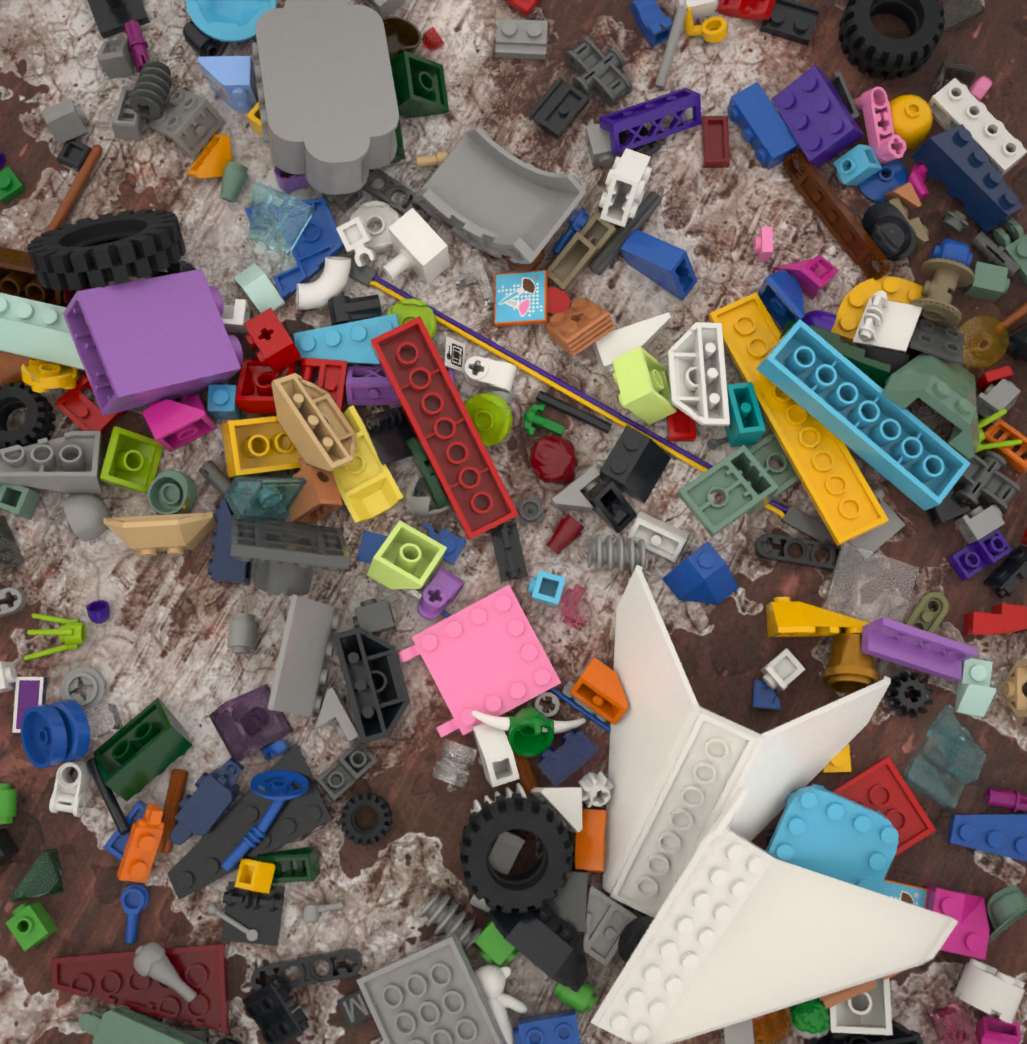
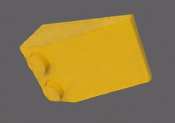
[221,416,302,478]

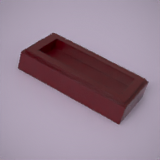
[701,116,730,168]

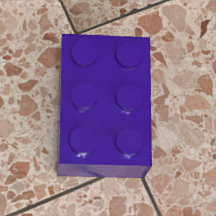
[772,65,864,167]

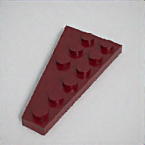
[51,942,229,1034]

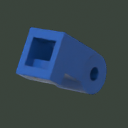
[630,0,673,48]

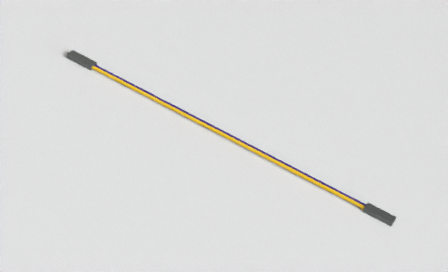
[336,251,830,543]

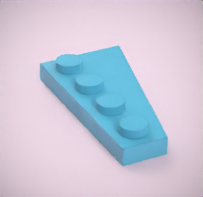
[293,313,400,365]

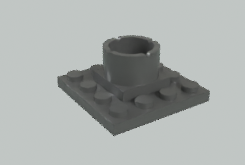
[230,515,350,596]

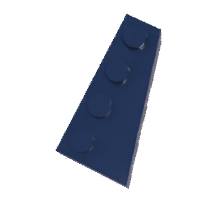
[911,124,1024,233]

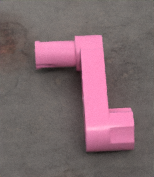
[853,87,906,165]

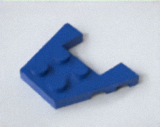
[244,198,345,300]

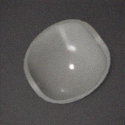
[63,494,110,542]

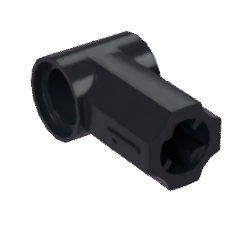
[328,294,382,326]

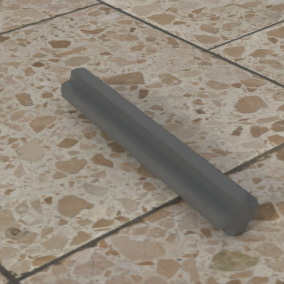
[590,191,662,275]

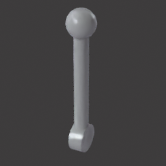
[207,903,259,941]

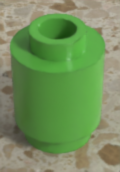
[0,783,17,824]
[553,981,598,1014]

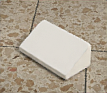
[626,511,688,563]

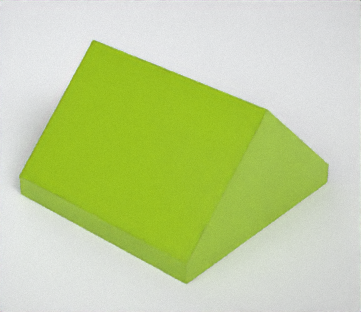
[100,426,163,494]

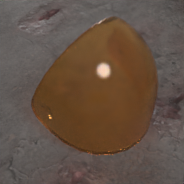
[752,1008,792,1044]

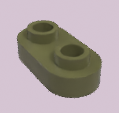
[904,592,949,633]

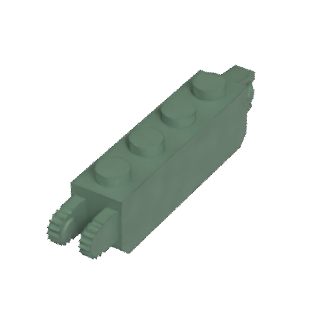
[78,1006,208,1044]

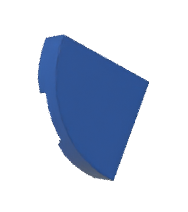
[751,680,781,710]
[261,739,291,761]

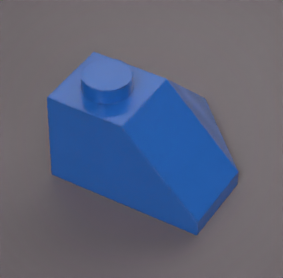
[662,541,739,605]

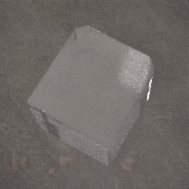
[84,703,123,740]

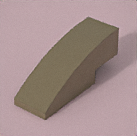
[547,212,618,290]

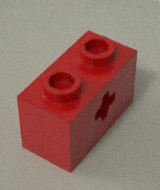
[243,308,302,374]

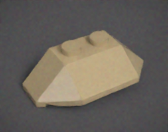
[271,373,357,471]
[103,512,218,557]

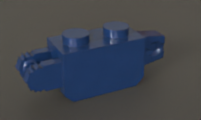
[169,757,245,846]

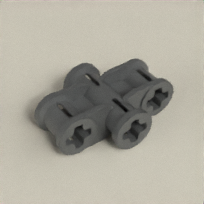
[565,37,633,107]
[954,448,1022,513]

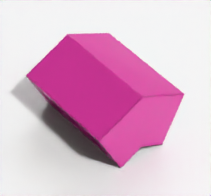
[975,1016,1022,1044]

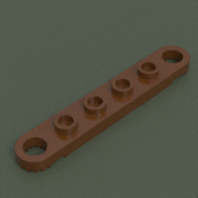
[782,151,889,280]

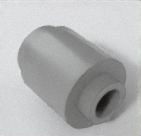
[227,613,257,655]

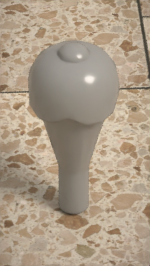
[133,942,197,1002]

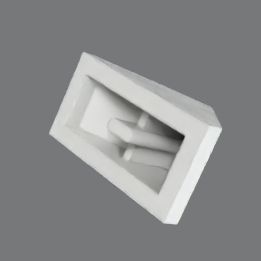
[530,787,582,833]

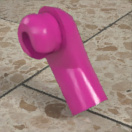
[908,161,930,200]

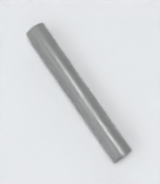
[655,6,688,88]

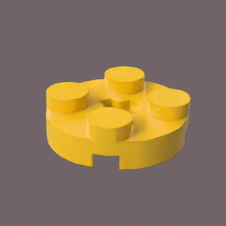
[21,359,79,393]

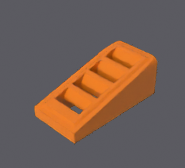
[984,418,1027,475]

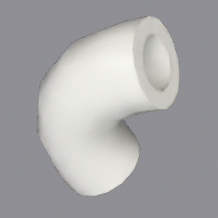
[296,256,351,310]

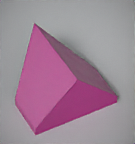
[773,254,839,300]

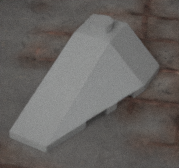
[0,431,103,494]

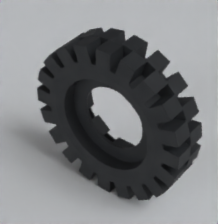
[27,209,186,290]

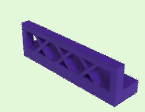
[599,88,702,155]

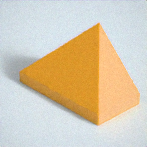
[186,134,232,179]

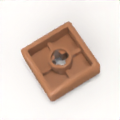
[545,297,616,356]

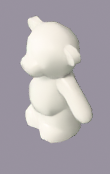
[474,964,528,1044]

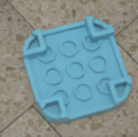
[766,784,899,893]

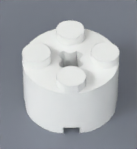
[954,958,1025,1024]

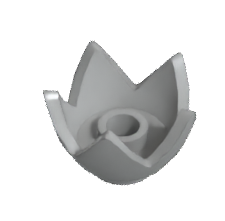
[405,473,450,516]

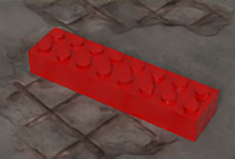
[370,316,519,540]

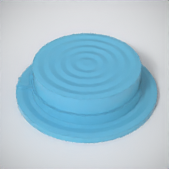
[186,0,276,43]

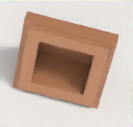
[883,182,921,211]

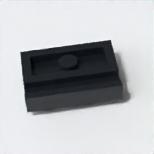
[760,0,820,46]
[529,77,590,140]

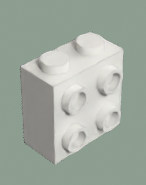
[599,148,652,227]

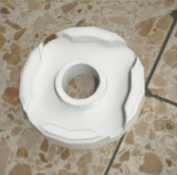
[350,200,399,253]

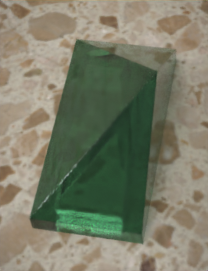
[9,848,63,902]

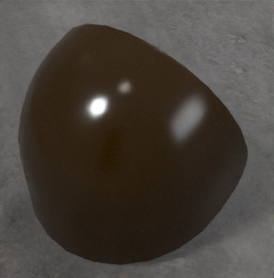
[382,16,422,60]

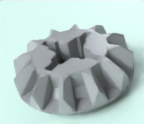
[60,667,105,711]

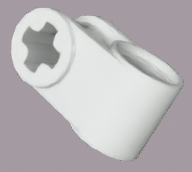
[464,356,517,393]
[49,761,91,817]

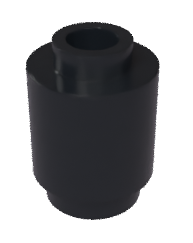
[183,21,220,57]

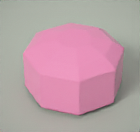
[969,76,993,102]

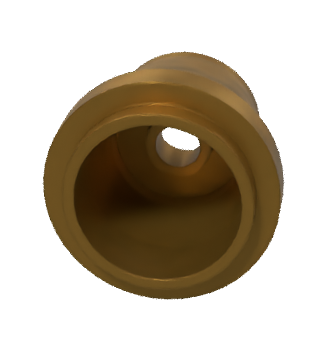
[822,633,880,694]

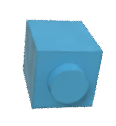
[207,384,242,419]

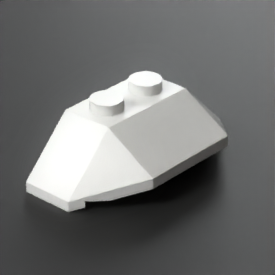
[667,322,730,426]

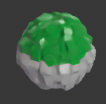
[786,997,831,1040]

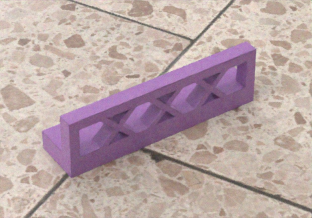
[345,366,454,406]
[861,617,977,682]

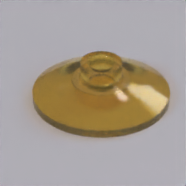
[957,315,1009,368]

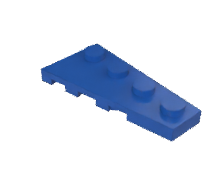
[947,814,1027,862]

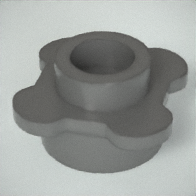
[942,210,969,234]
[516,497,545,526]

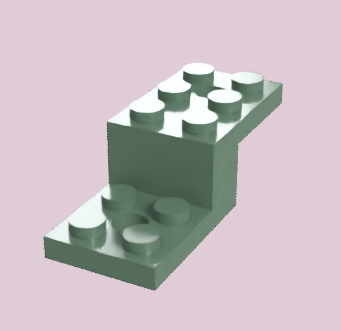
[677,432,800,537]

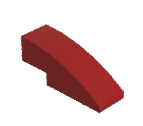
[963,604,1027,637]

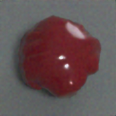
[529,435,579,485]

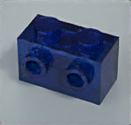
[537,729,599,787]

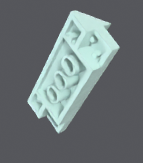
[0,293,84,370]

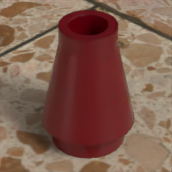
[546,514,585,555]

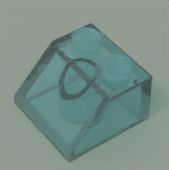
[224,476,307,520]

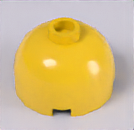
[879,94,933,149]

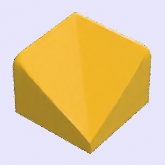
[235,858,275,894]

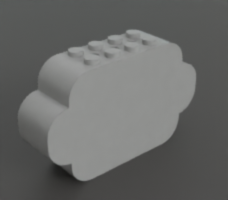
[252,0,399,195]

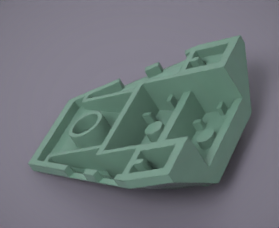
[882,352,979,460]

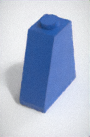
[620,229,698,301]

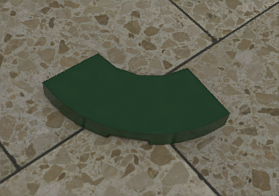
[406,437,448,508]

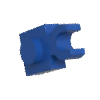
[422,523,467,566]

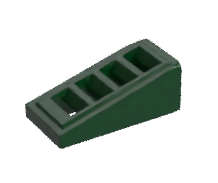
[256,847,320,883]

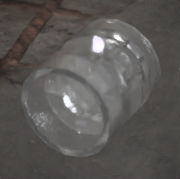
[431,738,478,788]

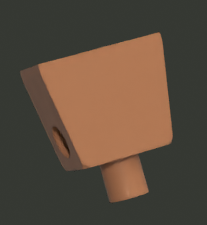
[288,457,342,524]

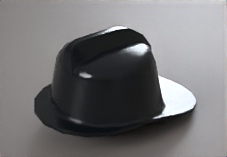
[862,202,917,261]

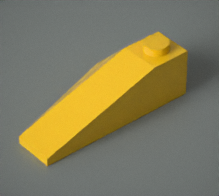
[766,597,869,638]

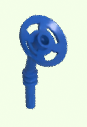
[221,770,308,872]

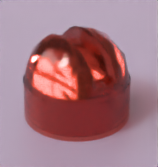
[422,27,444,50]

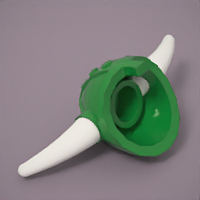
[471,706,586,758]

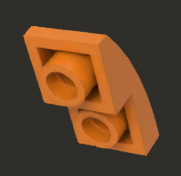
[575,809,608,873]

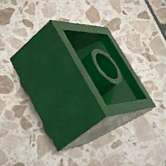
[390,51,449,118]

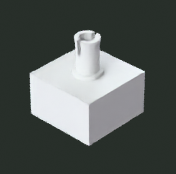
[382,208,450,285]

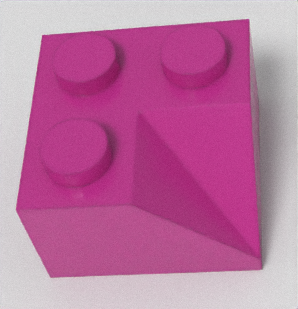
[142,394,218,452]
[925,885,990,960]

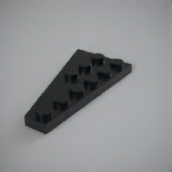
[167,744,333,900]

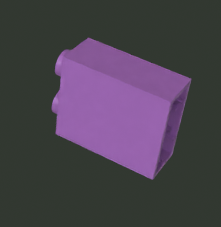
[63,269,243,416]

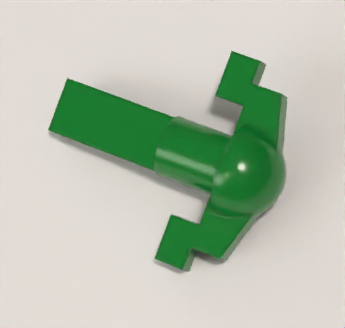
[524,403,565,437]

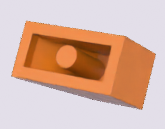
[569,657,629,725]

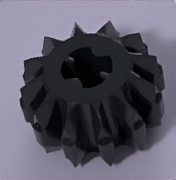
[884,671,934,719]

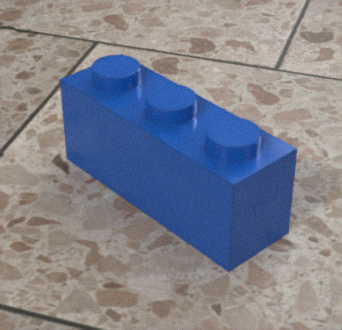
[727,82,799,170]

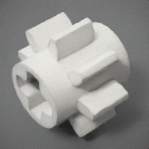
[579,771,613,808]

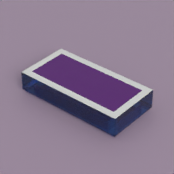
[12,677,47,733]

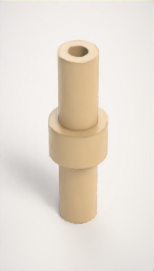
[415,151,449,168]

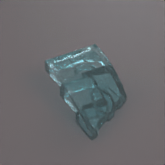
[249,182,315,256]
[903,705,987,810]

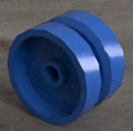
[20,699,90,769]

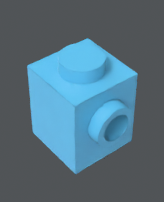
[833,144,882,186]
[528,570,566,608]

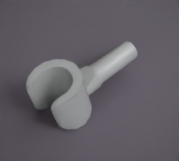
[303,901,343,922]

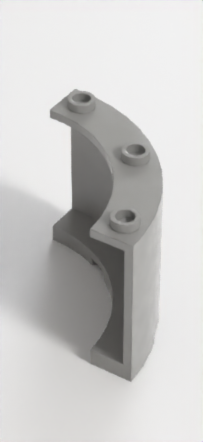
[412,126,586,264]

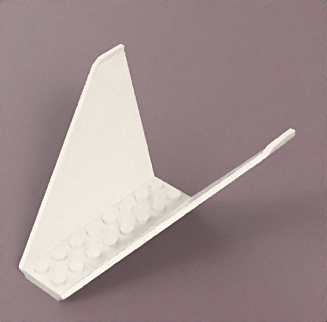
[602,565,891,918]
[591,787,958,1044]

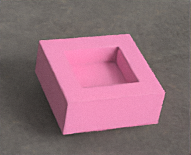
[753,227,773,262]

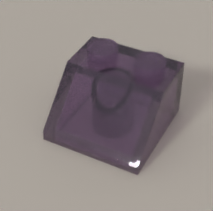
[209,684,294,763]

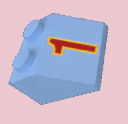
[198,56,259,113]

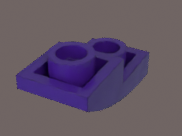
[947,528,1013,581]

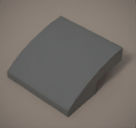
[530,867,588,932]

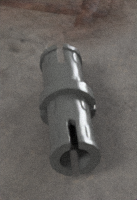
[970,231,1021,279]

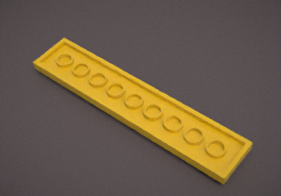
[708,292,889,546]

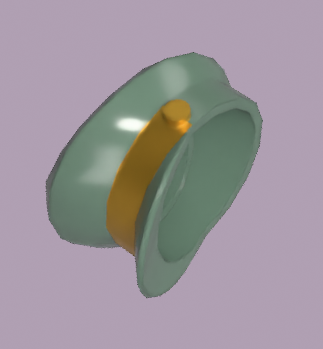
[147,470,197,515]

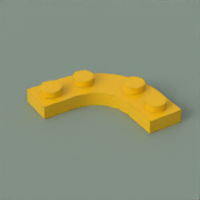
[833,276,925,344]

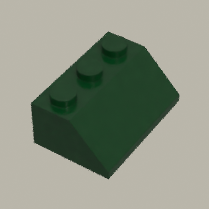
[93,698,193,801]

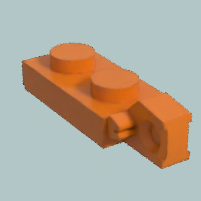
[117,803,164,883]

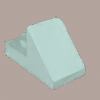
[955,658,996,717]

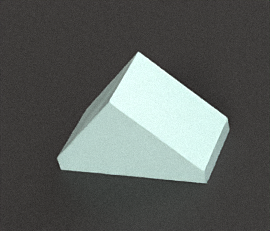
[234,263,285,314]

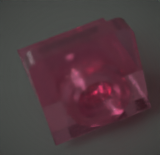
[560,584,587,629]

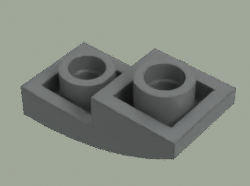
[315,741,377,802]

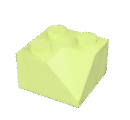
[612,346,677,425]
[367,520,447,589]

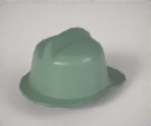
[987,885,1027,943]

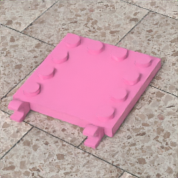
[398,585,561,738]

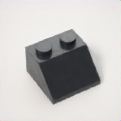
[599,425,671,504]

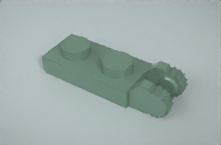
[992,219,1027,285]

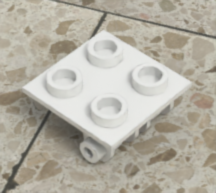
[852,290,922,353]

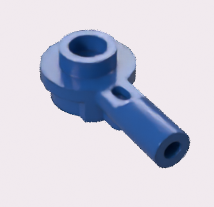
[552,208,590,255]
[120,884,150,943]

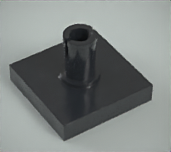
[88,0,150,39]

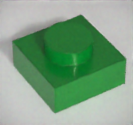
[0,166,26,204]

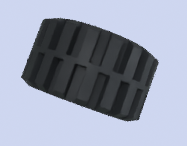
[0,382,56,449]

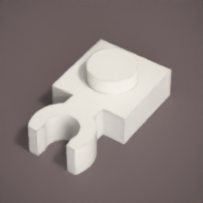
[336,216,377,267]

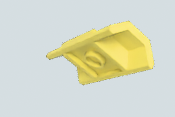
[332,405,404,524]

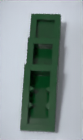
[779,319,891,388]

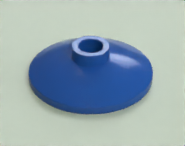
[858,159,909,203]

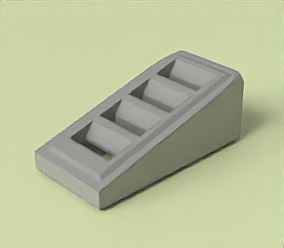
[111,86,145,141]

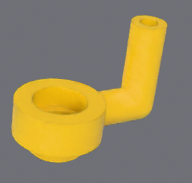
[683,7,728,43]

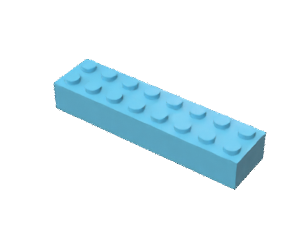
[756,319,971,511]

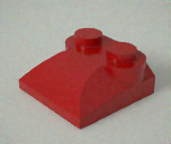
[235,359,296,414]

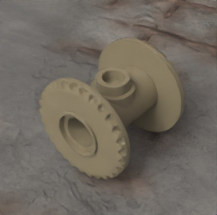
[909,258,975,327]

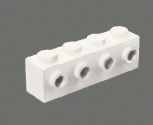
[928,78,1027,176]

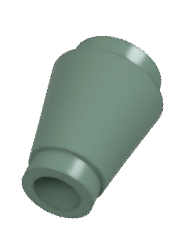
[220,161,249,203]

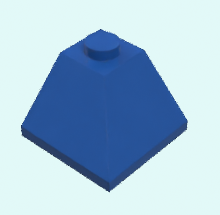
[757,269,804,329]

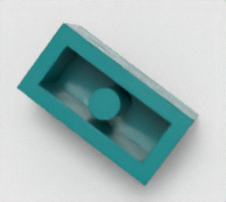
[725,382,766,447]

